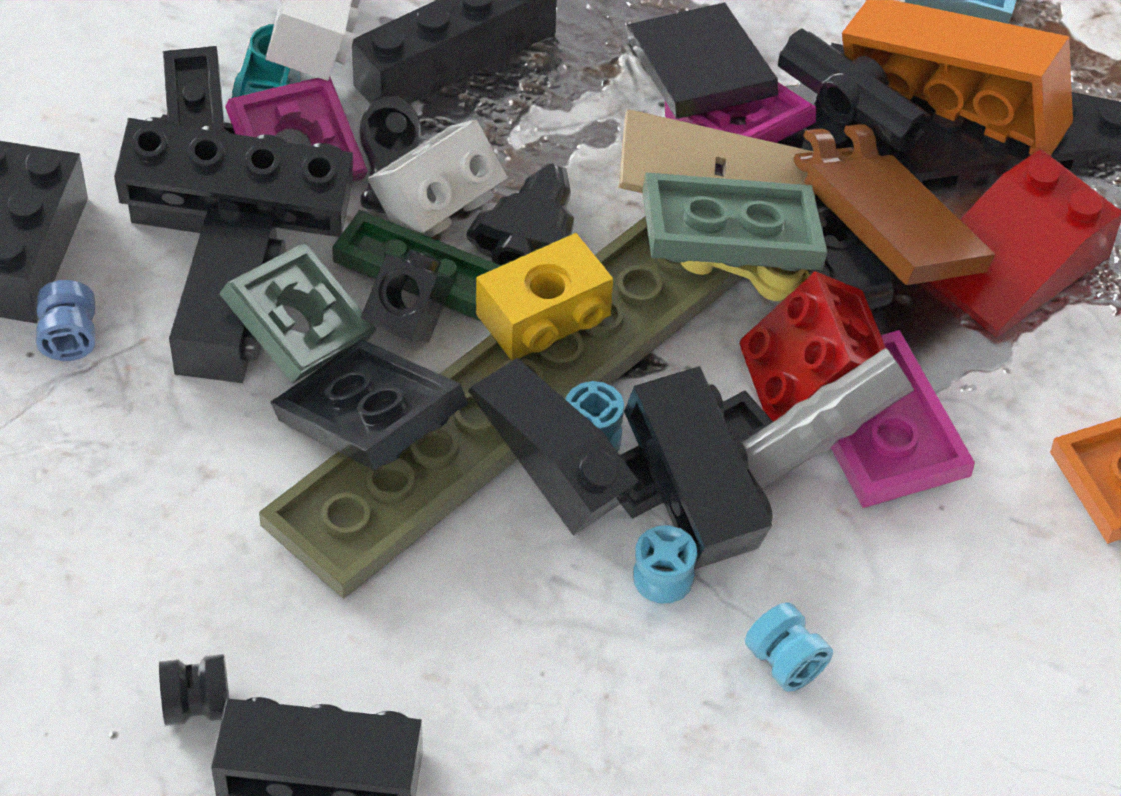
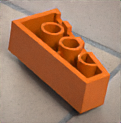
[842,0,1073,156]

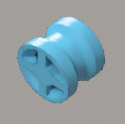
[633,525,697,604]

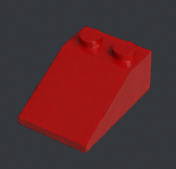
[929,149,1121,338]

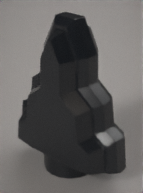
[466,163,574,266]

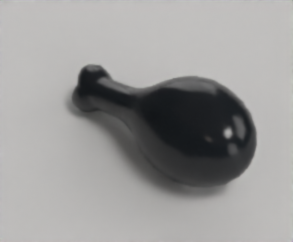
[359,95,421,213]

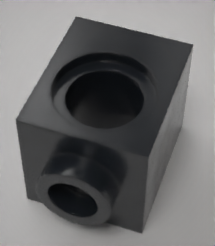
[360,249,455,342]

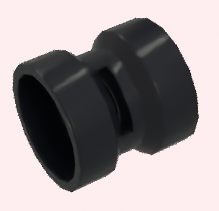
[159,654,229,726]

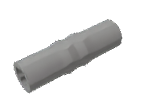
[742,348,914,490]

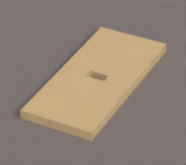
[618,109,815,197]

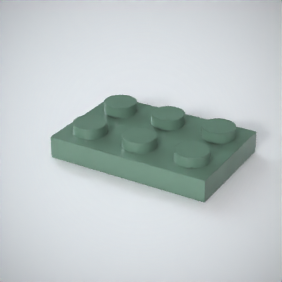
[642,172,827,271]

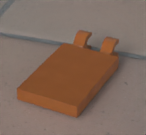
[793,124,995,285]

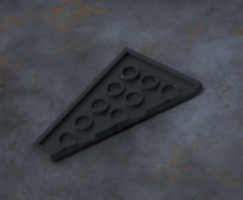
[801,43,1121,195]

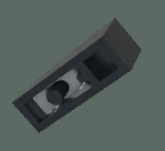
[468,358,639,535]

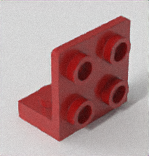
[739,271,886,422]

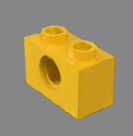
[476,233,613,361]

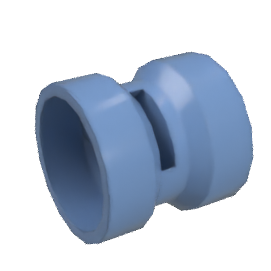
[36,280,95,361]

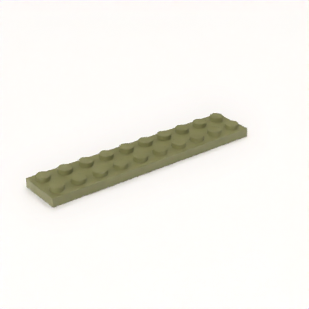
[259,216,744,599]

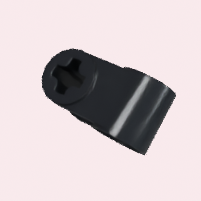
[818,209,893,310]

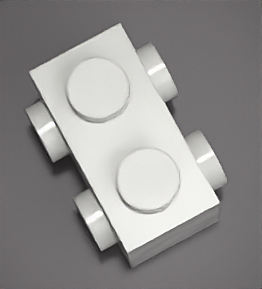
[367,119,508,237]

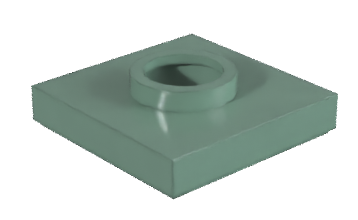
[219,242,377,384]

